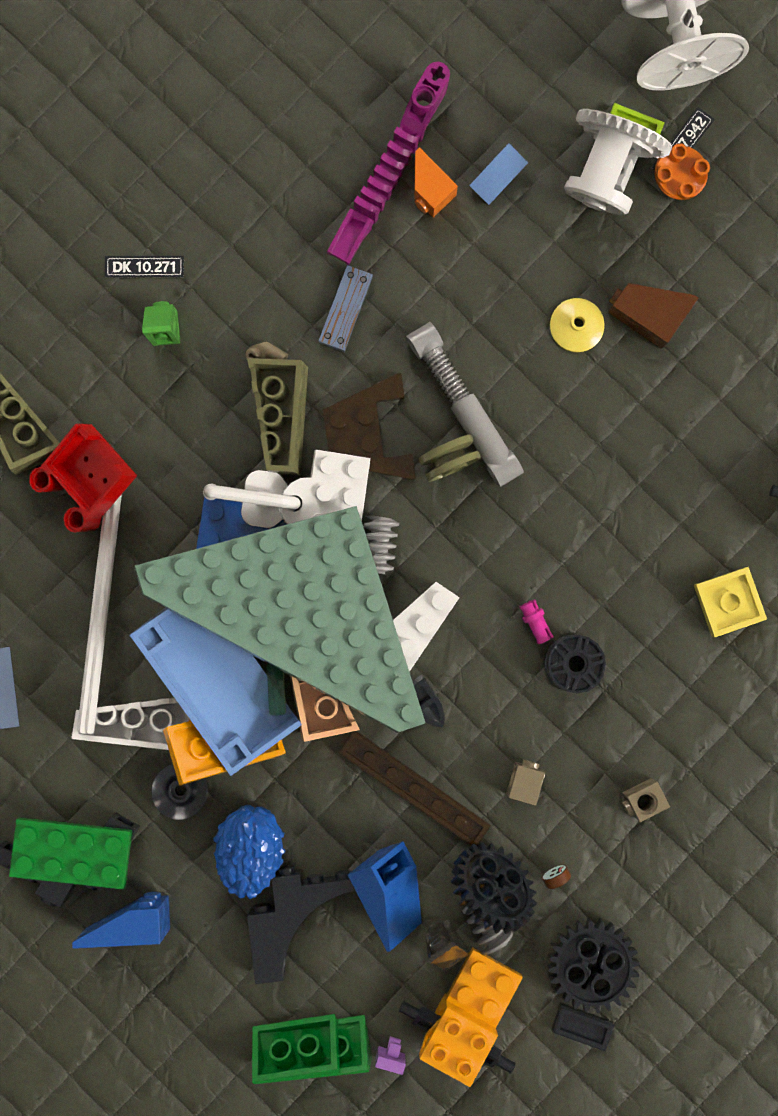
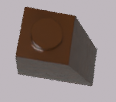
[608,283,698,349]

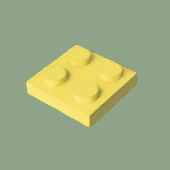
[694,567,767,637]

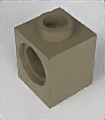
[506,759,545,805]
[622,778,670,822]

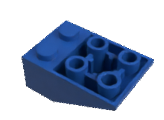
[348,841,422,952]

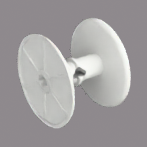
[621,0,749,90]

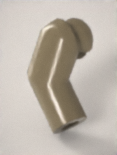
[245,342,288,360]

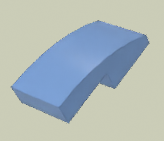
[469,143,528,205]

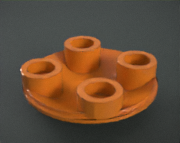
[655,144,710,200]

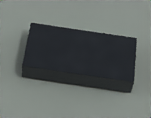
[551,1003,615,1052]

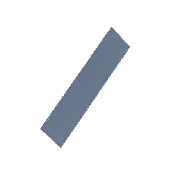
[0,647,19,729]

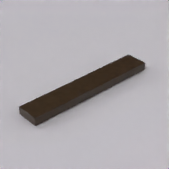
[338,731,491,846]

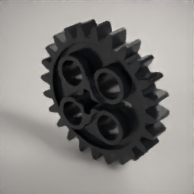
[451,842,537,934]
[547,918,640,1014]

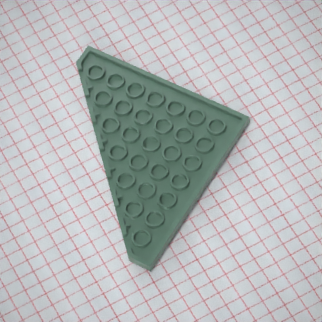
[134,506,425,732]

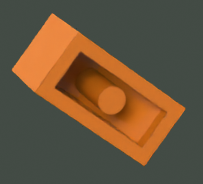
[414,147,458,217]

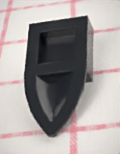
[412,675,445,727]

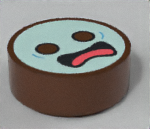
[542,865,571,889]

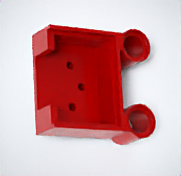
[29,424,137,533]

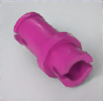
[519,599,554,644]

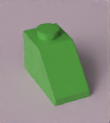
[142,301,180,346]

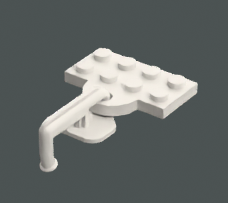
[203,450,370,528]

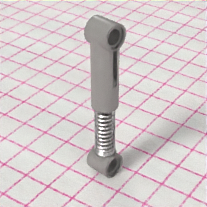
[406,322,524,487]

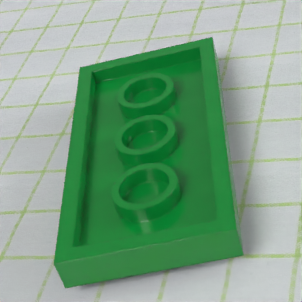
[9,817,132,889]

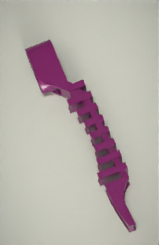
[327,62,450,265]

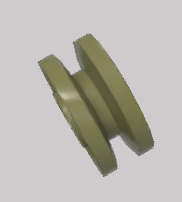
[418,435,481,482]

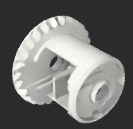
[564,109,672,215]

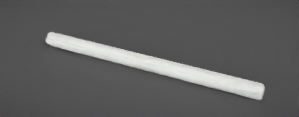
[77,494,122,734]

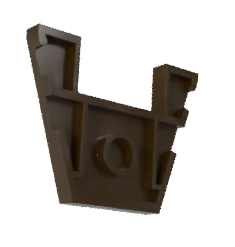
[323,373,416,480]

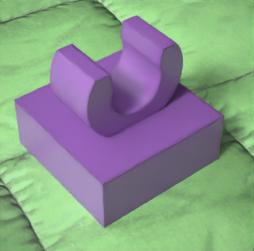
[375,1036,406,1075]

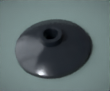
[151,764,208,820]

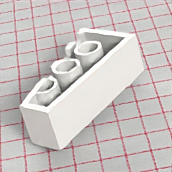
[393,582,459,672]
[72,698,189,750]

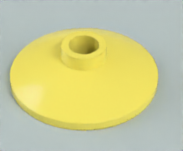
[550,298,604,353]

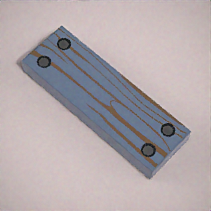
[319,265,373,353]

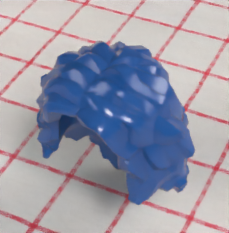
[213,805,286,899]

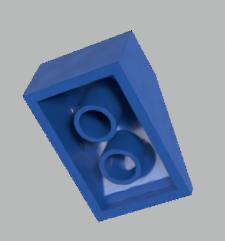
[72,892,170,948]

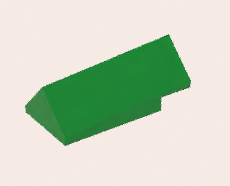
[252,1014,372,1084]

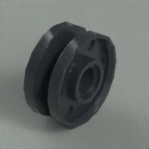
[544,634,606,694]

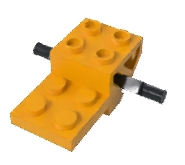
[398,947,523,1087]

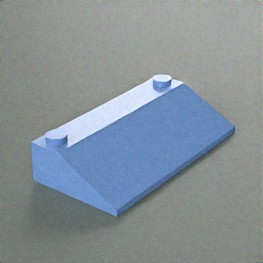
[130,607,302,776]

